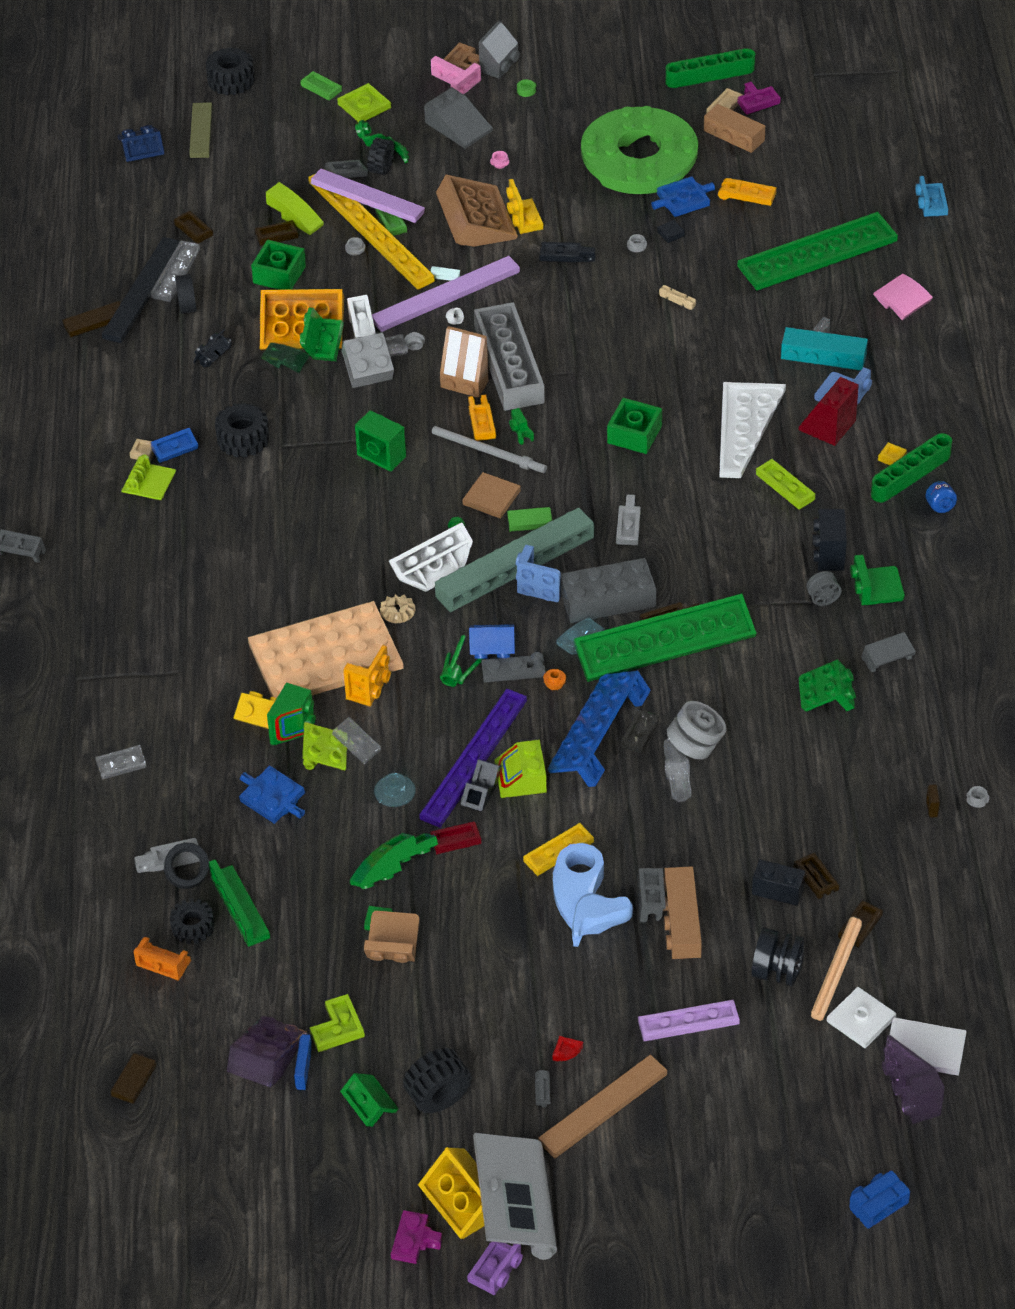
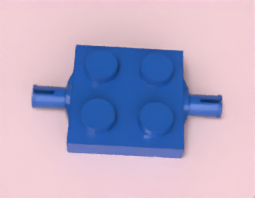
[651,177,715,217]
[239,765,305,824]

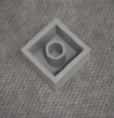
[342,332,394,388]

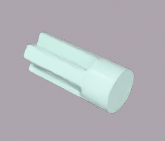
[431,266,460,281]

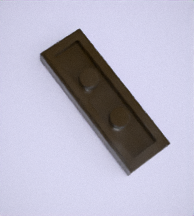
[63,301,121,337]

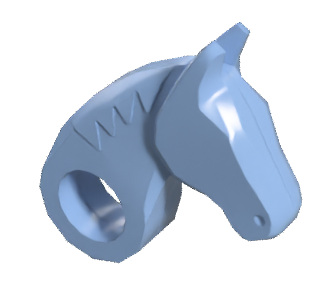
[553,843,633,947]

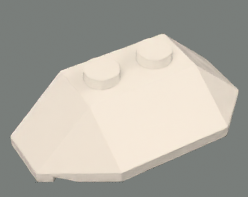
[389,523,473,592]

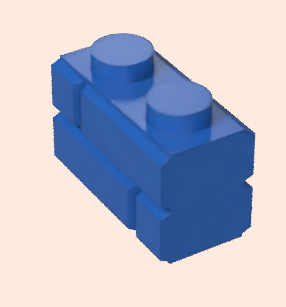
[849,1171,910,1229]

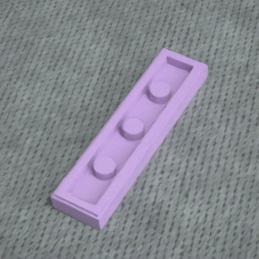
[638,1000,740,1041]

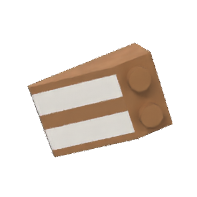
[440,326,488,398]

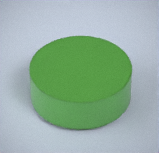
[517,79,536,97]

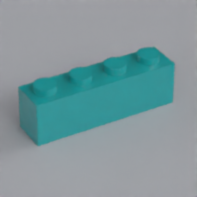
[781,327,868,370]

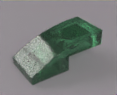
[261,343,310,373]

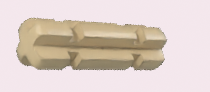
[659,285,696,310]

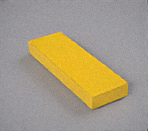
[523,823,594,876]

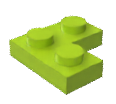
[310,994,365,1052]

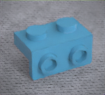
[915,176,948,217]

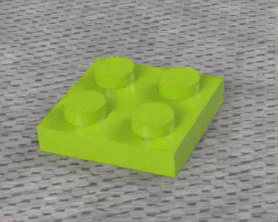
[337,83,391,122]

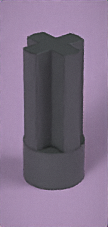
[535,1070,551,1108]

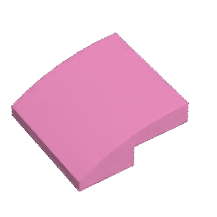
[873,274,933,320]

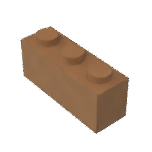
[704,104,765,153]

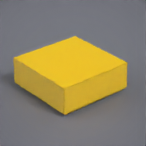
[878,443,907,465]

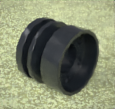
[751,927,805,987]

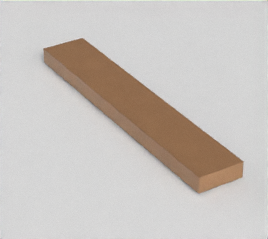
[538,1055,667,1158]

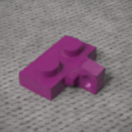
[737,82,781,115]
[391,1210,442,1264]

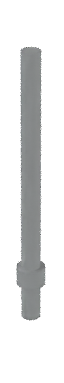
[432,426,547,473]

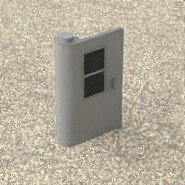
[473,1133,557,1260]

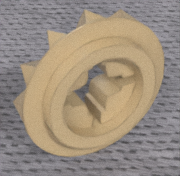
[380,594,415,623]

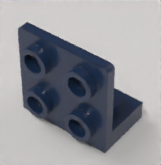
[118,125,164,162]

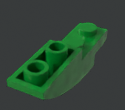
[350,833,438,889]

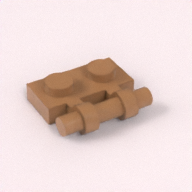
[443,43,480,70]

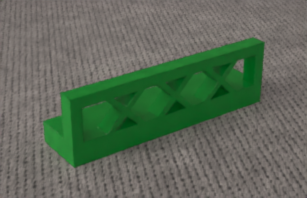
[209,860,270,947]

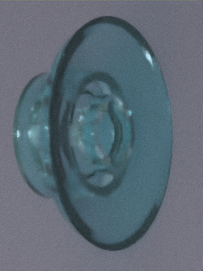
[374,773,416,807]

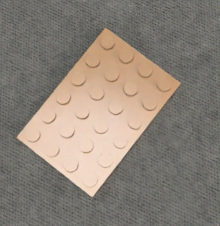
[248,601,403,698]

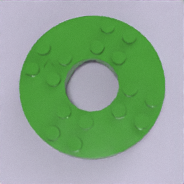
[581,106,698,194]

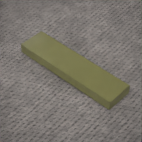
[189,102,212,158]

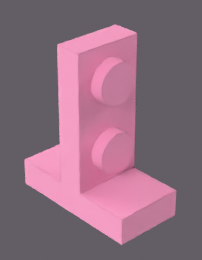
[431,56,481,94]

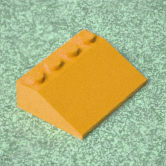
[260,289,344,350]

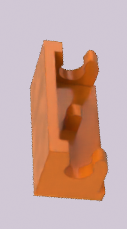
[134,937,191,980]

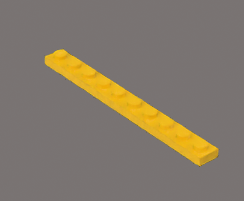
[308,169,434,290]

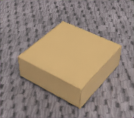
[130,439,154,462]

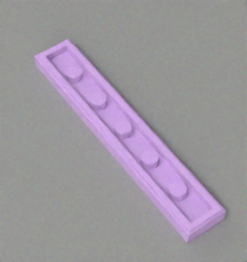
[311,169,425,223]

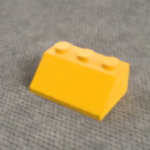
[418,1147,484,1239]

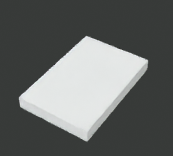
[885,1017,966,1076]

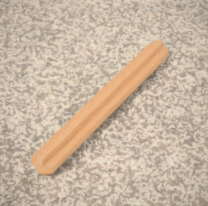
[811,917,862,1021]

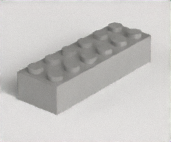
[474,302,545,411]

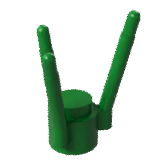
[440,635,485,687]

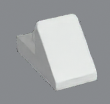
[347,295,376,339]

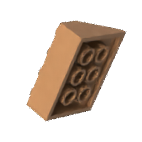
[436,174,518,247]

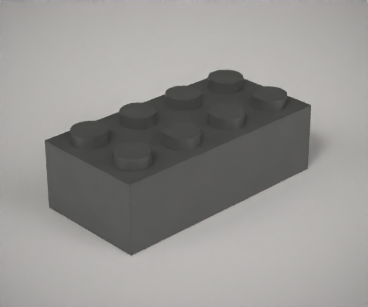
[560,558,656,623]

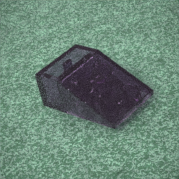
[227,1016,307,1087]
[882,1035,945,1124]

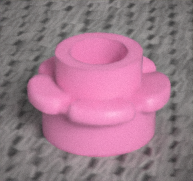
[490,151,509,169]

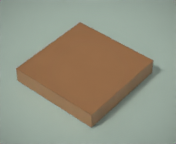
[463,472,521,519]

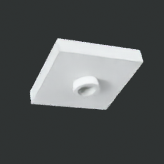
[827,987,896,1048]

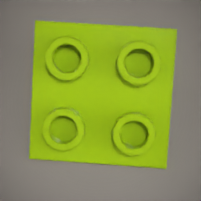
[121,454,176,500]
[303,722,347,770]

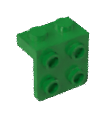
[300,307,344,361]
[850,555,905,606]
[799,659,856,711]

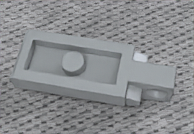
[616,495,641,545]
[135,838,199,873]

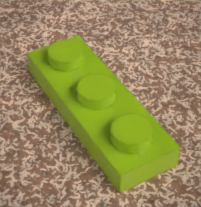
[756,459,815,510]

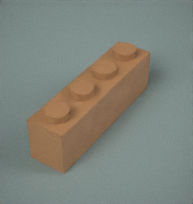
[663,867,702,959]

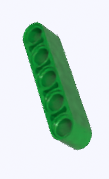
[665,48,755,88]
[871,433,952,503]

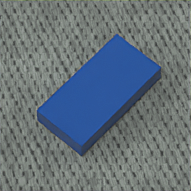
[294,1034,312,1090]

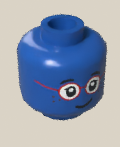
[925,481,957,513]

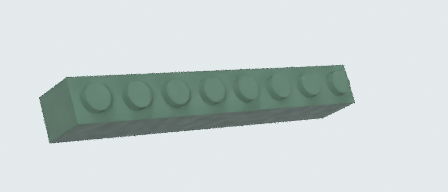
[435,508,594,612]

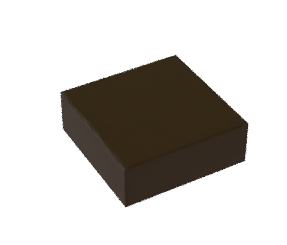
[926,784,940,818]

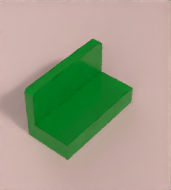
[340,1073,399,1127]

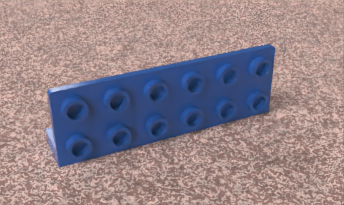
[547,671,651,787]

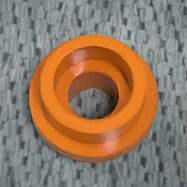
[543,669,566,690]

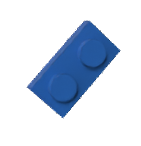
[151,428,198,463]

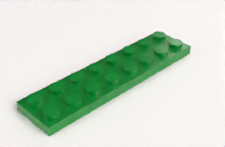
[737,212,898,291]
[573,594,757,682]

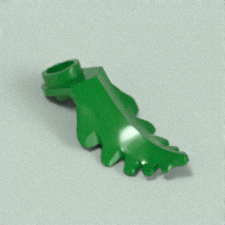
[355,120,409,163]

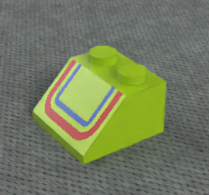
[495,740,547,798]

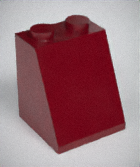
[798,377,859,446]

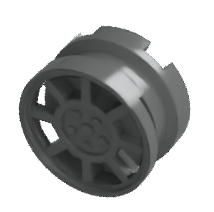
[806,571,842,606]

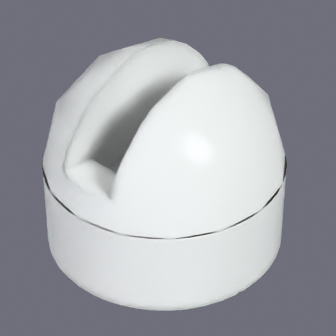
[446,308,464,325]

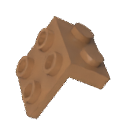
[364,911,420,963]

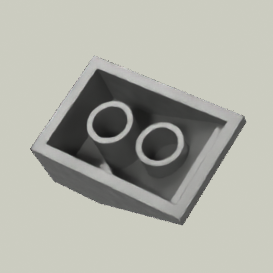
[424,87,493,149]

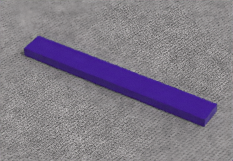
[420,689,527,828]

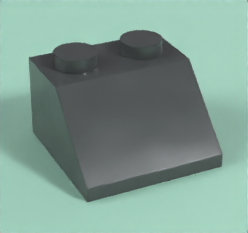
[479,21,520,79]

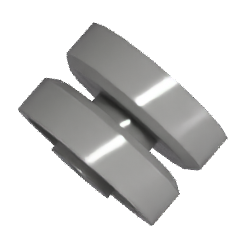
[667,701,726,759]

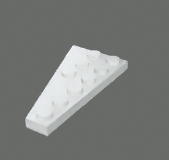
[719,382,786,478]

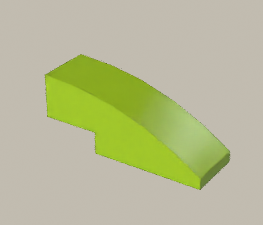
[266,182,324,235]

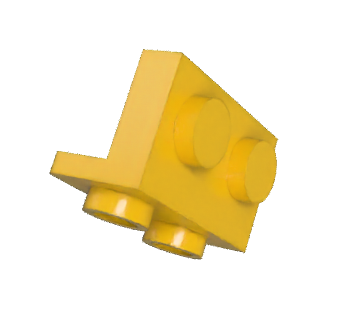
[234,691,277,729]

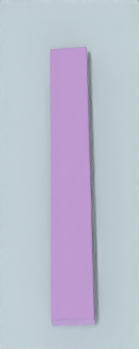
[372,256,520,332]

